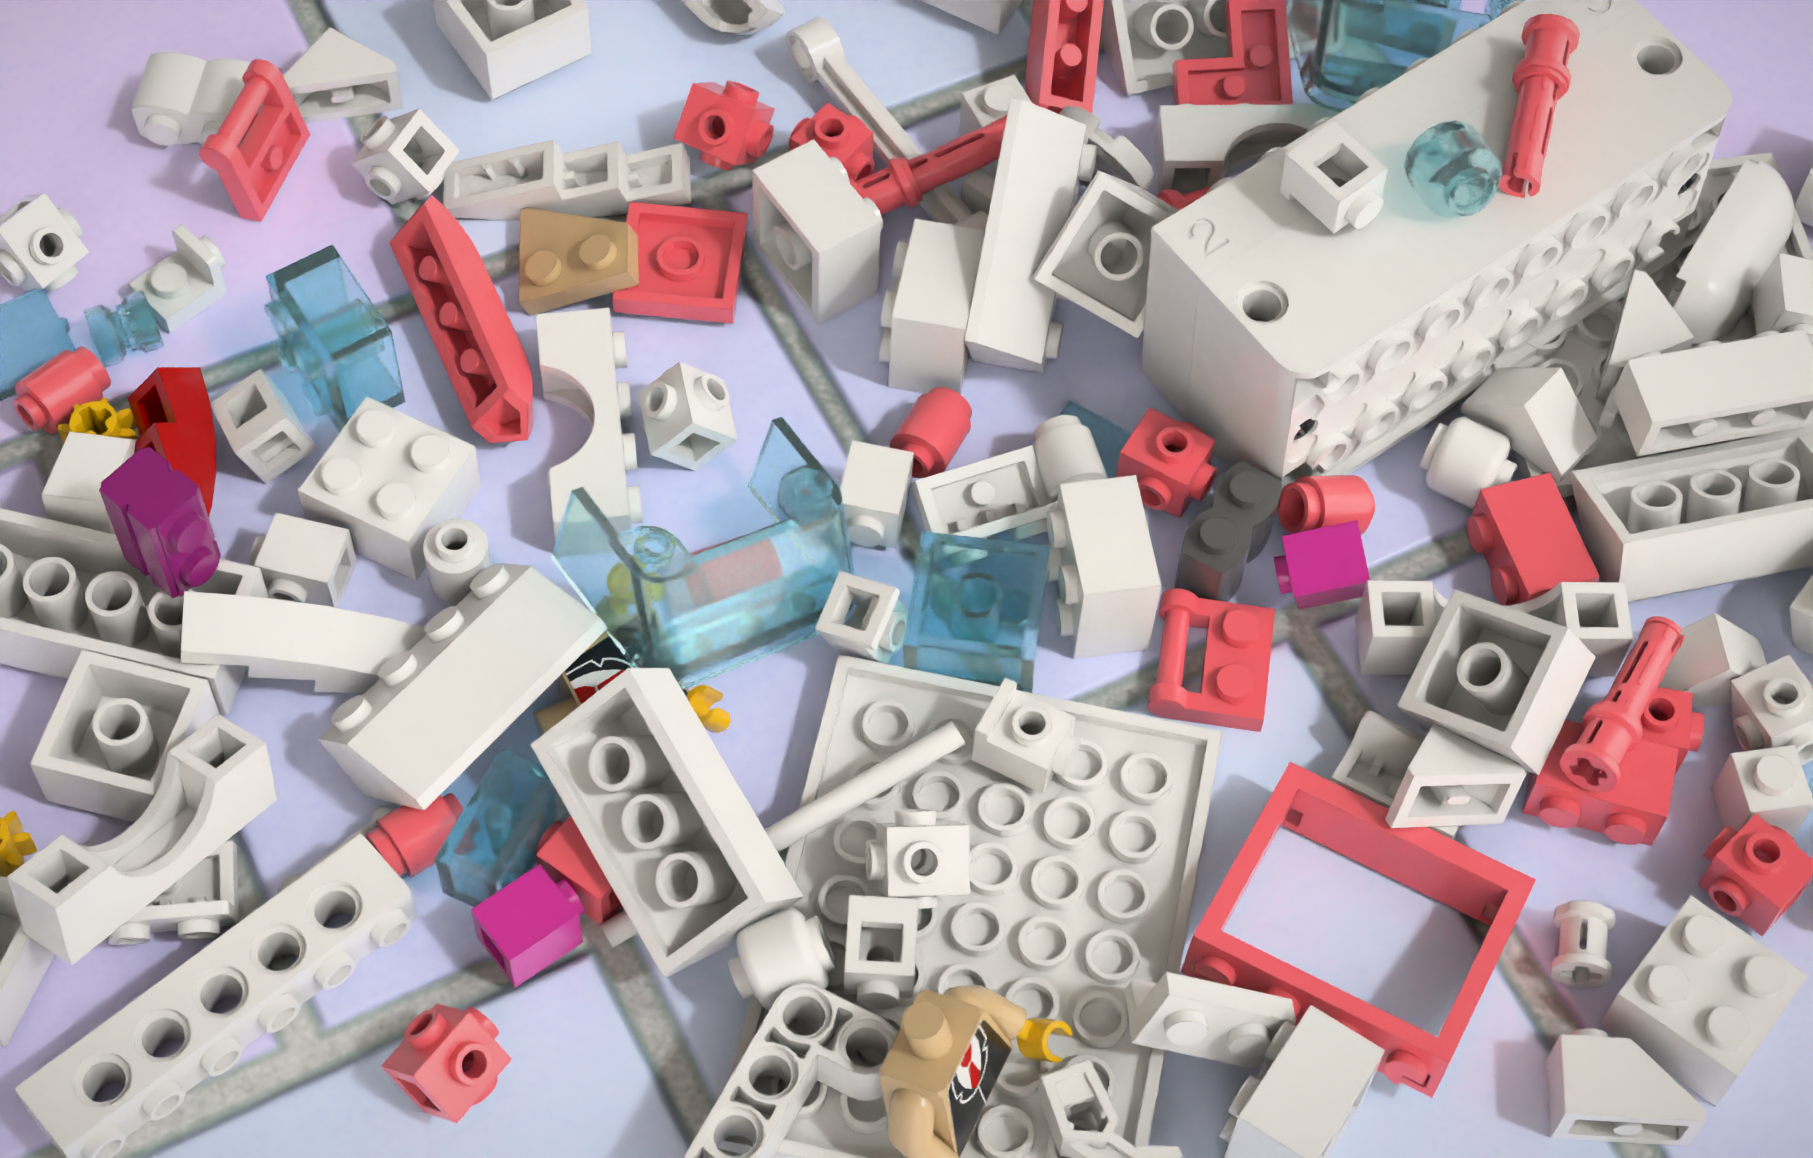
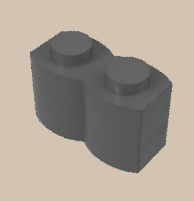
[1174,461,1282,602]

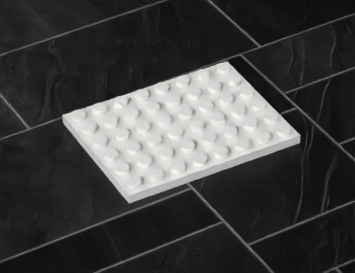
[717,654,1223,1158]

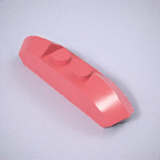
[1025,0,1104,114]
[389,195,534,443]

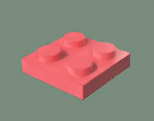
[612,202,748,324]

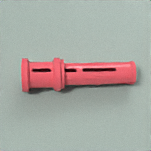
[1498,14,1580,198]
[849,115,1007,216]
[1560,616,1685,793]

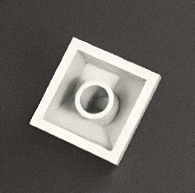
[1033,170,1179,338]

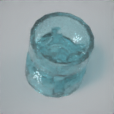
[83,290,164,368]

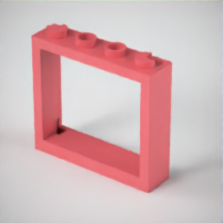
[1181,762,1536,1098]

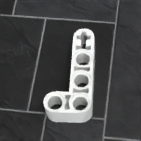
[684,984,897,1158]

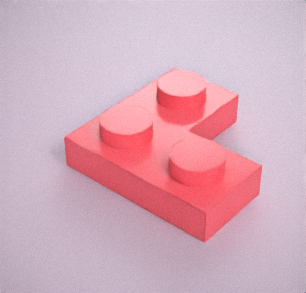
[1172,0,1293,105]

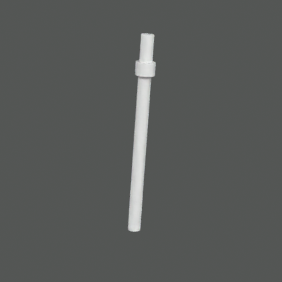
[600,721,965,948]

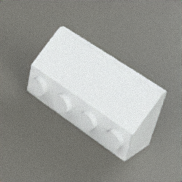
[1100,0,1340,95]
[964,98,1097,374]
[1571,427,1813,602]
[318,563,608,810]
[530,668,804,977]

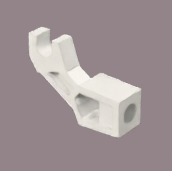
[1038,1060,1183,1158]

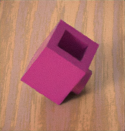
[1273,520,1370,610]
[471,864,585,988]

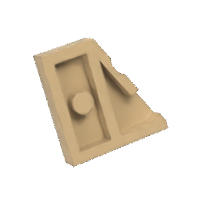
[519,208,639,316]

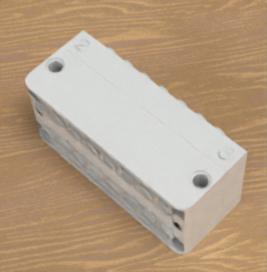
[1141,0,1732,510]

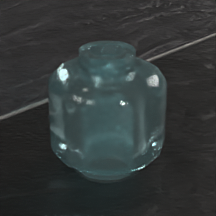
[1404,120,1502,219]

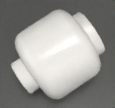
[1419,417,1518,509]
[728,908,837,1010]

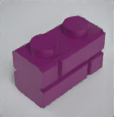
[99,447,221,599]

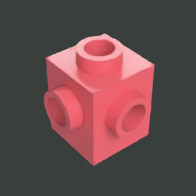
[673,80,775,171]
[789,103,875,181]
[1116,407,1218,519]
[1698,814,1813,937]
[381,1003,512,1123]

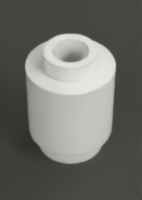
[1033,415,1108,503]
[423,518,492,606]

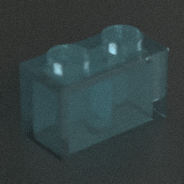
[435,748,566,907]

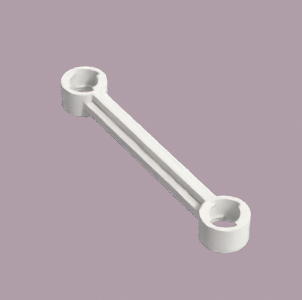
[786,16,988,230]

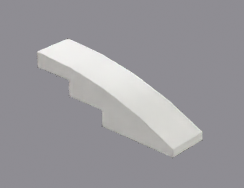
[443,139,691,221]
[180,591,426,694]

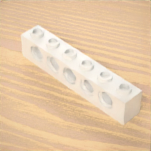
[14,833,418,1158]

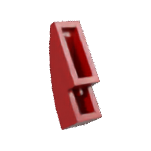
[127,367,216,516]

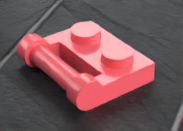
[199,59,310,222]
[1147,588,1275,732]

